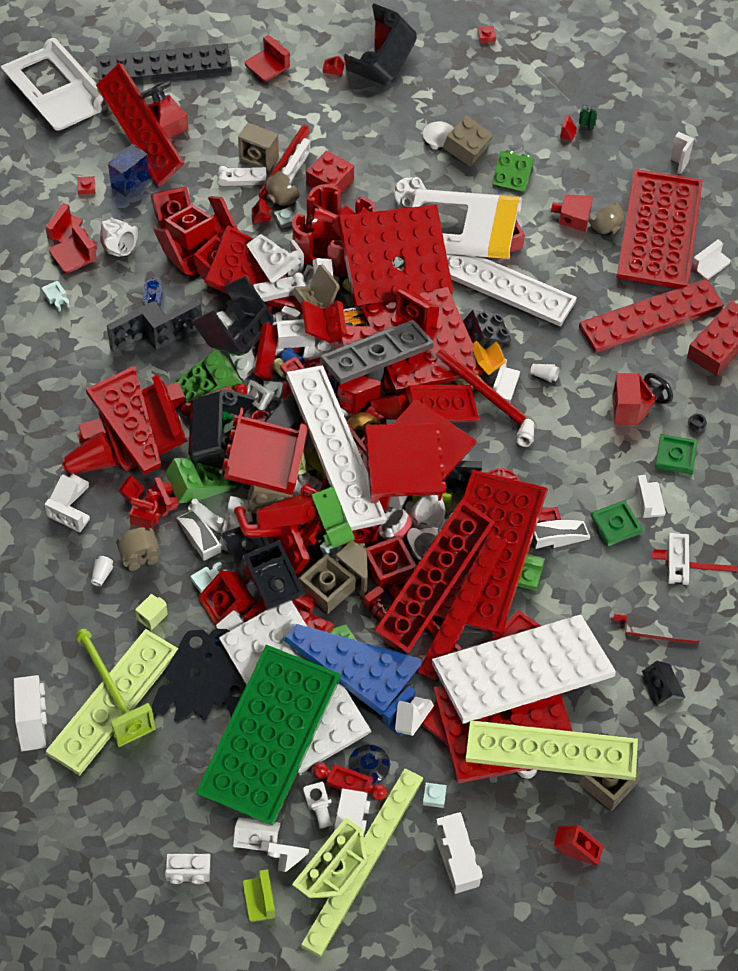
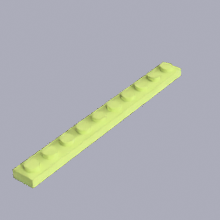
[301,768,423,958]

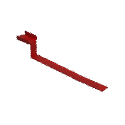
[651,549,737,572]
[611,614,700,644]

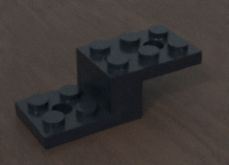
[107,299,202,352]

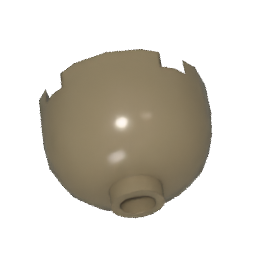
[266,171,300,206]
[588,201,624,235]

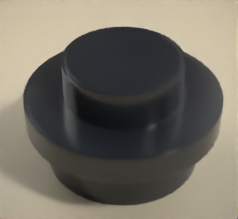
[688,413,707,431]

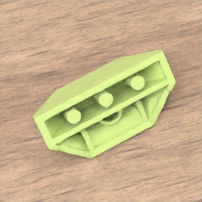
[292,817,368,898]

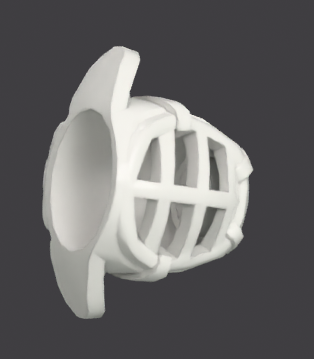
[100,218,138,257]
[405,495,447,531]
[407,526,439,561]

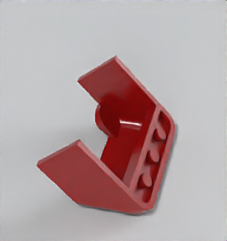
[153,196,238,275]

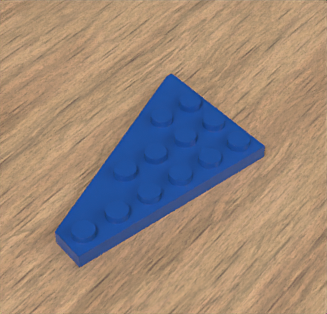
[283,624,423,715]

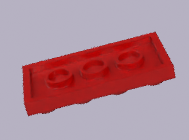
[406,385,479,423]

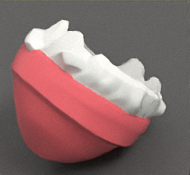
[378,507,412,541]

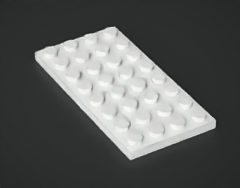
[219,601,371,774]
[432,614,616,724]

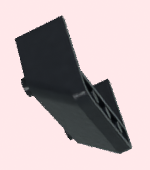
[343,3,417,85]
[192,275,274,356]
[188,389,255,469]

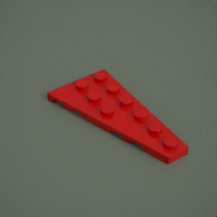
[86,366,161,475]

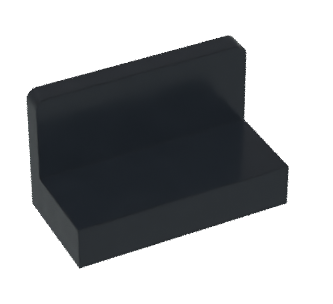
[642,661,685,707]

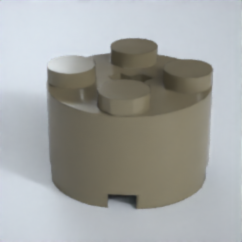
[116,527,161,571]

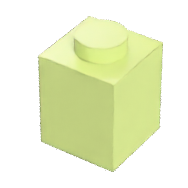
[135,594,168,631]

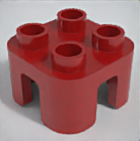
[292,184,376,277]

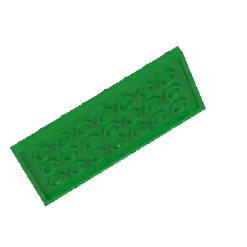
[196,644,341,825]

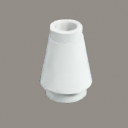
[531,364,559,382]
[516,419,534,447]
[91,556,113,587]

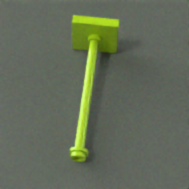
[76,629,156,748]

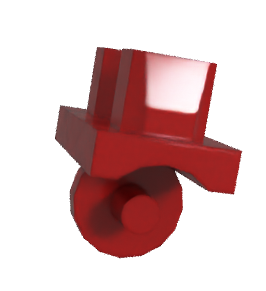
[144,477,179,517]

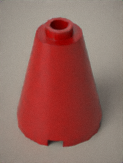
[304,204,341,240]
[62,431,117,475]

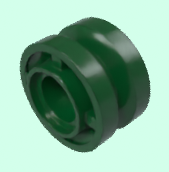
[579,104,598,130]

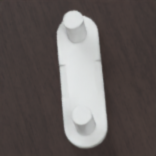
[188,499,224,533]

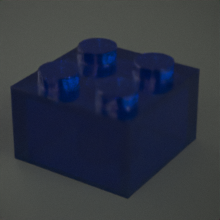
[108,144,150,197]

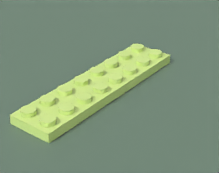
[46,629,178,776]
[466,721,638,781]

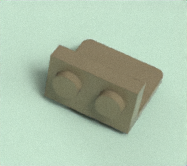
[292,264,339,309]

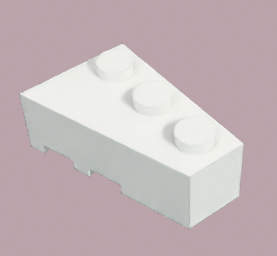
[14,675,47,751]
[434,812,483,894]

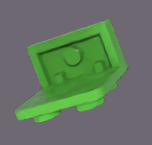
[492,150,535,192]

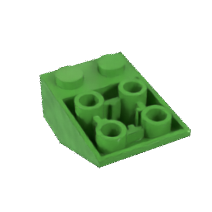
[173,349,243,402]
[165,458,237,503]

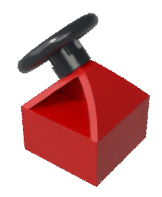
[140,81,188,139]
[612,373,673,426]

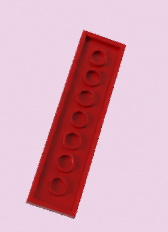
[96,63,185,186]
[579,279,724,353]

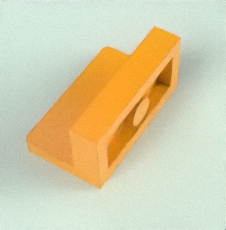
[473,341,506,375]

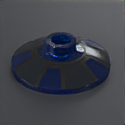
[348,745,390,784]

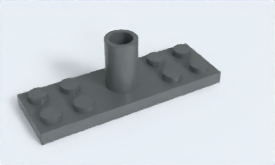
[320,320,434,384]

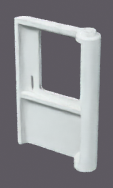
[0,38,109,131]

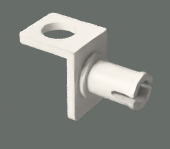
[303,782,332,829]

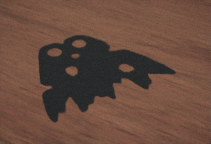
[151,629,247,722]

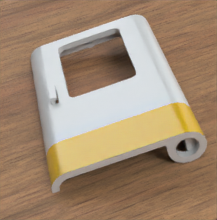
[413,189,522,259]

